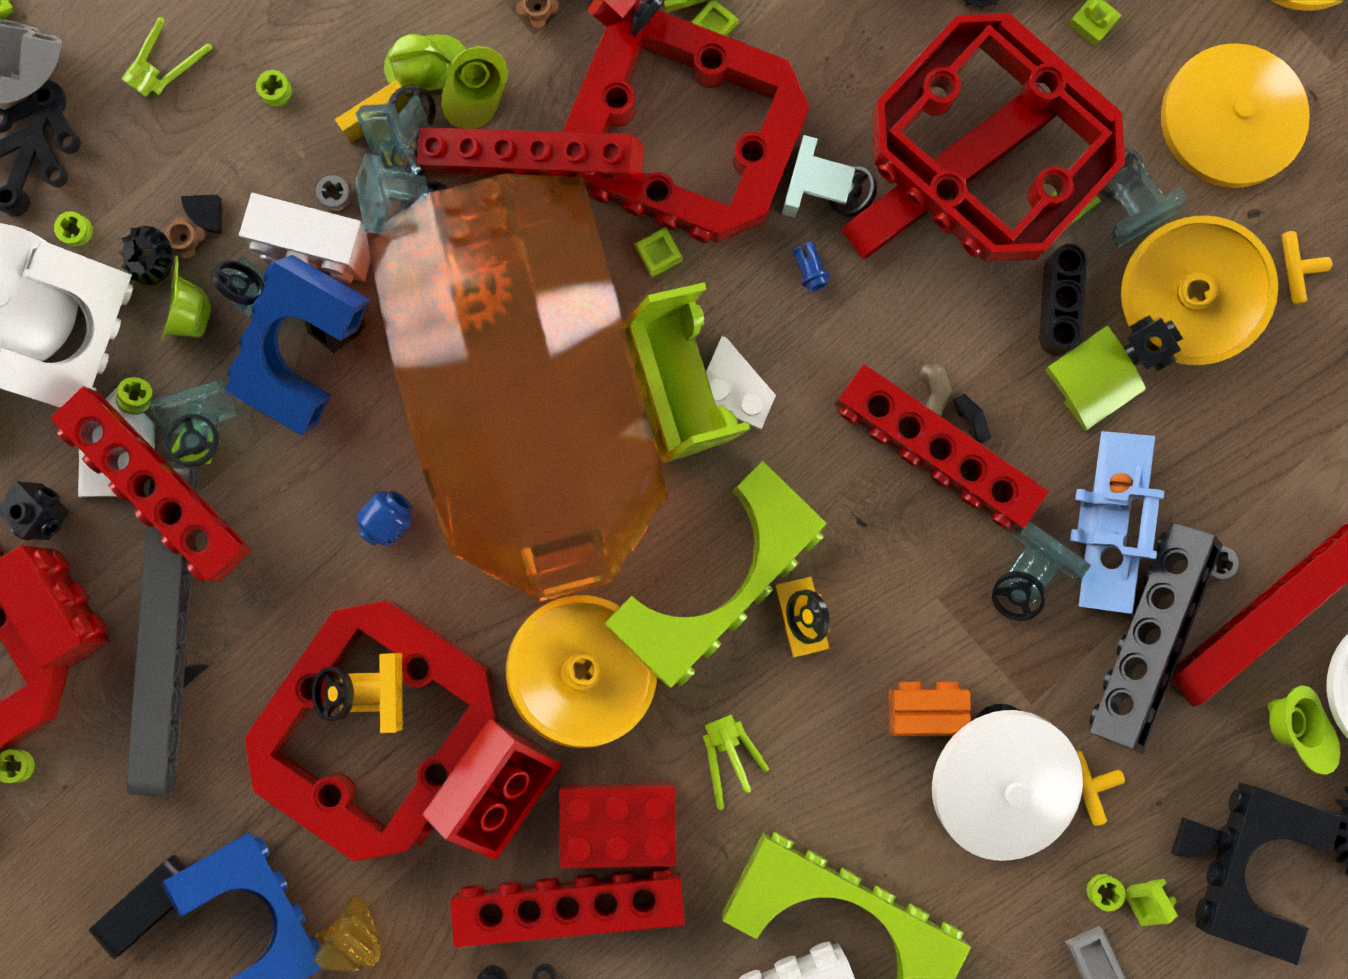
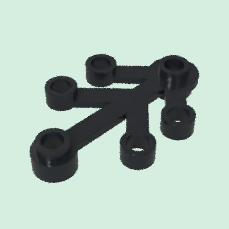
[0,80,81,217]

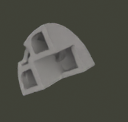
[0,19,62,104]

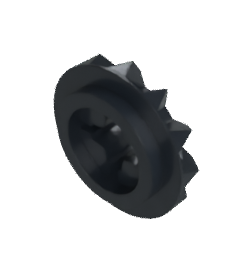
[118,226,173,285]

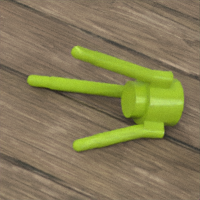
[121,17,212,97]
[702,714,769,811]

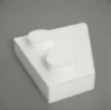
[706,336,776,431]

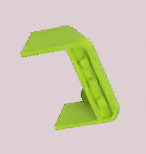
[621,282,750,463]

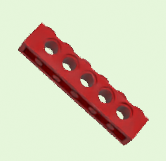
[416,127,644,182]
[834,363,1049,531]
[50,386,252,582]
[450,867,685,947]

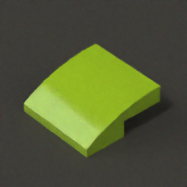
[1045,325,1146,431]

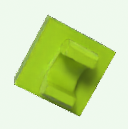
[1068,0,1122,47]
[1125,879,1178,926]

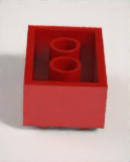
[0,545,111,669]
[423,718,562,860]
[559,782,676,868]

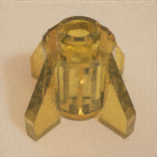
[313,895,382,972]

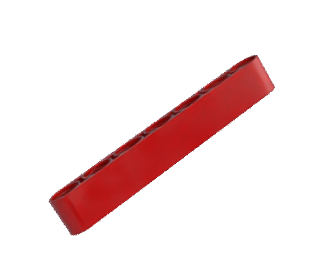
[841,83,1057,260]
[1171,522,1348,707]

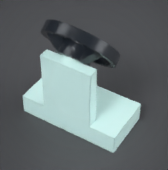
[781,135,877,218]

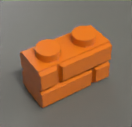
[888,681,971,736]

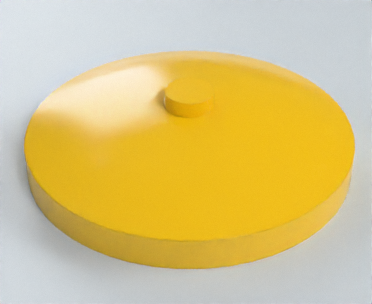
[1161,44,1310,188]
[1120,215,1278,365]
[506,595,657,748]

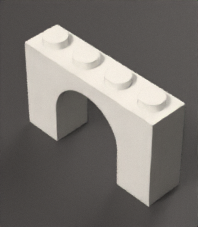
[0,240,133,408]

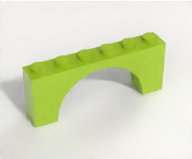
[603,461,827,688]
[721,832,971,979]

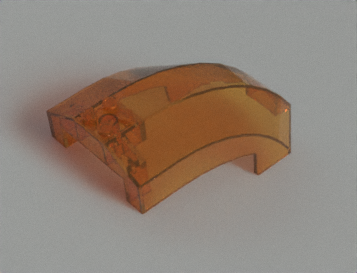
[366,174,668,602]

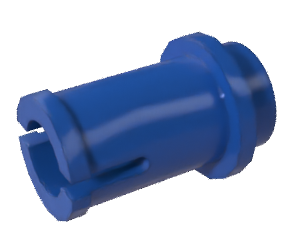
[793,242,830,292]

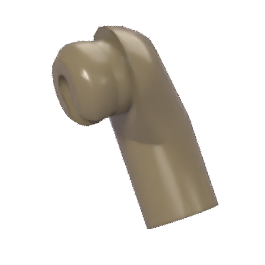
[920,363,952,416]

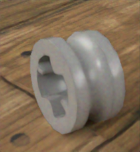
[316,175,351,211]
[1210,546,1239,580]

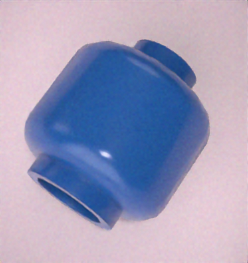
[357,490,413,546]

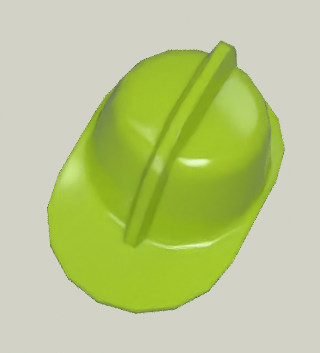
[384,34,466,93]
[441,45,508,129]
[160,255,211,342]
[1267,685,1341,775]

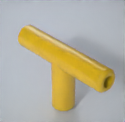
[1281,231,1333,305]
[1076,750,1125,826]

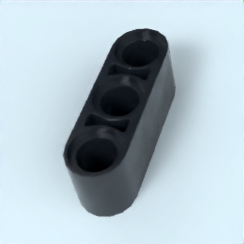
[1039,243,1087,355]
[88,854,187,960]

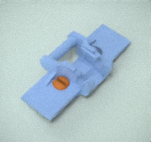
[1070,431,1165,614]

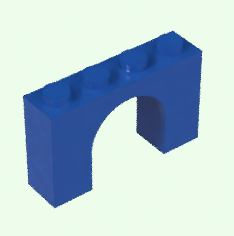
[225,255,370,435]
[161,831,325,979]

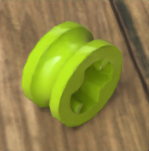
[256,70,292,107]
[54,211,93,247]
[116,377,152,415]
[0,749,35,784]
[1086,874,1126,912]

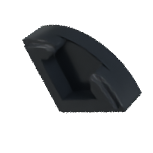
[181,195,222,233]
[954,394,991,444]
[1171,817,1222,857]

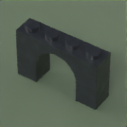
[1195,782,1342,965]

